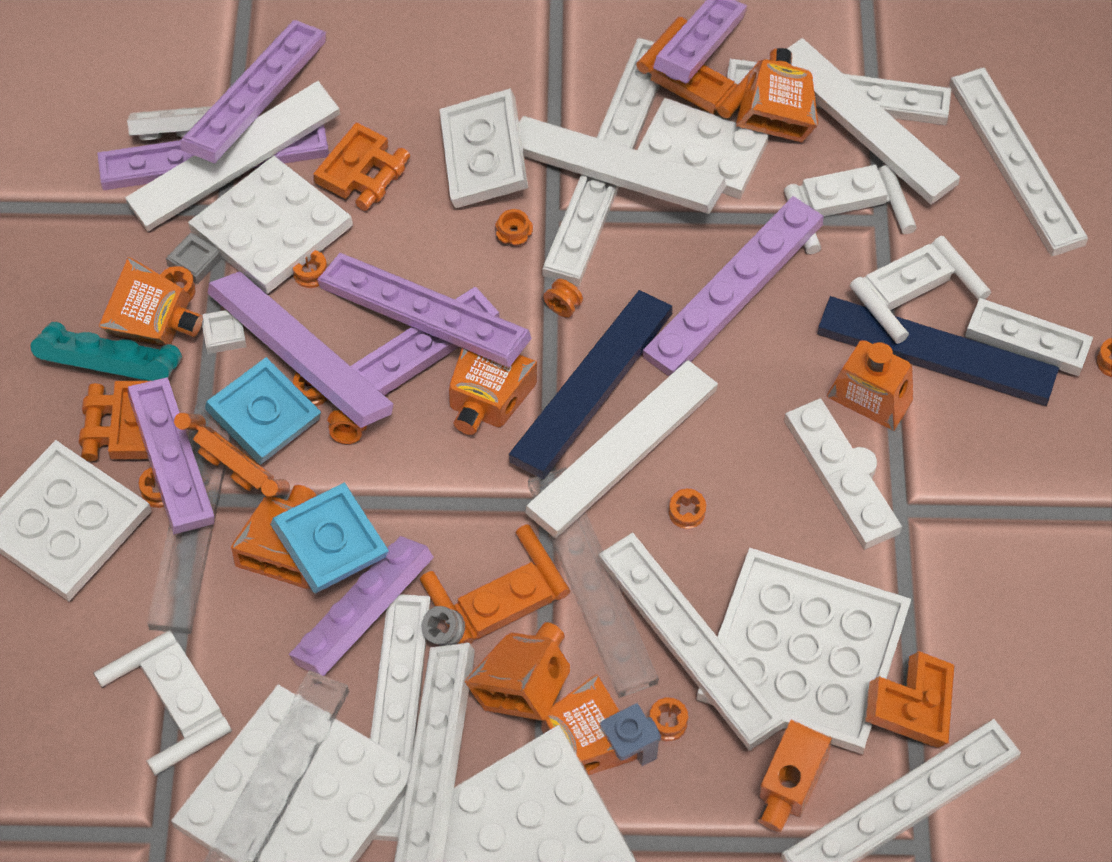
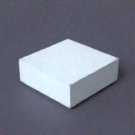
[201,310,247,354]

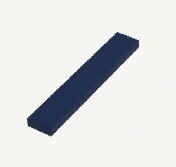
[509,290,673,480]
[817,296,1059,406]

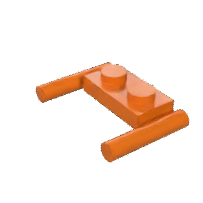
[636,17,761,119]
[174,413,290,496]
[420,524,571,644]

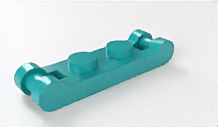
[30,322,182,381]

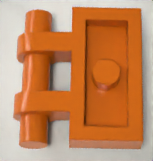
[313,122,410,211]
[79,381,150,461]

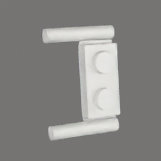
[784,165,917,254]
[850,236,991,344]
[94,630,232,775]

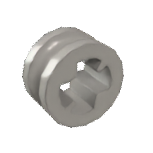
[422,606,465,646]

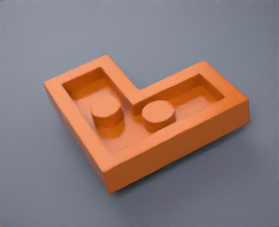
[866,651,954,748]

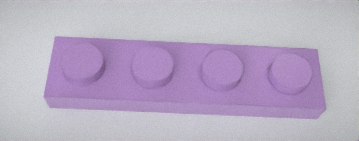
[653,0,747,83]
[350,286,499,395]
[128,377,215,534]
[289,536,434,677]

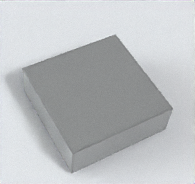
[166,232,222,285]

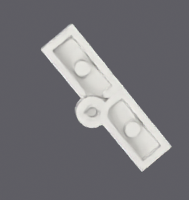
[784,398,902,550]

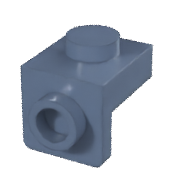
[600,703,661,766]

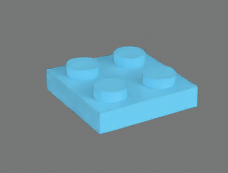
[205,357,321,465]
[270,482,389,594]

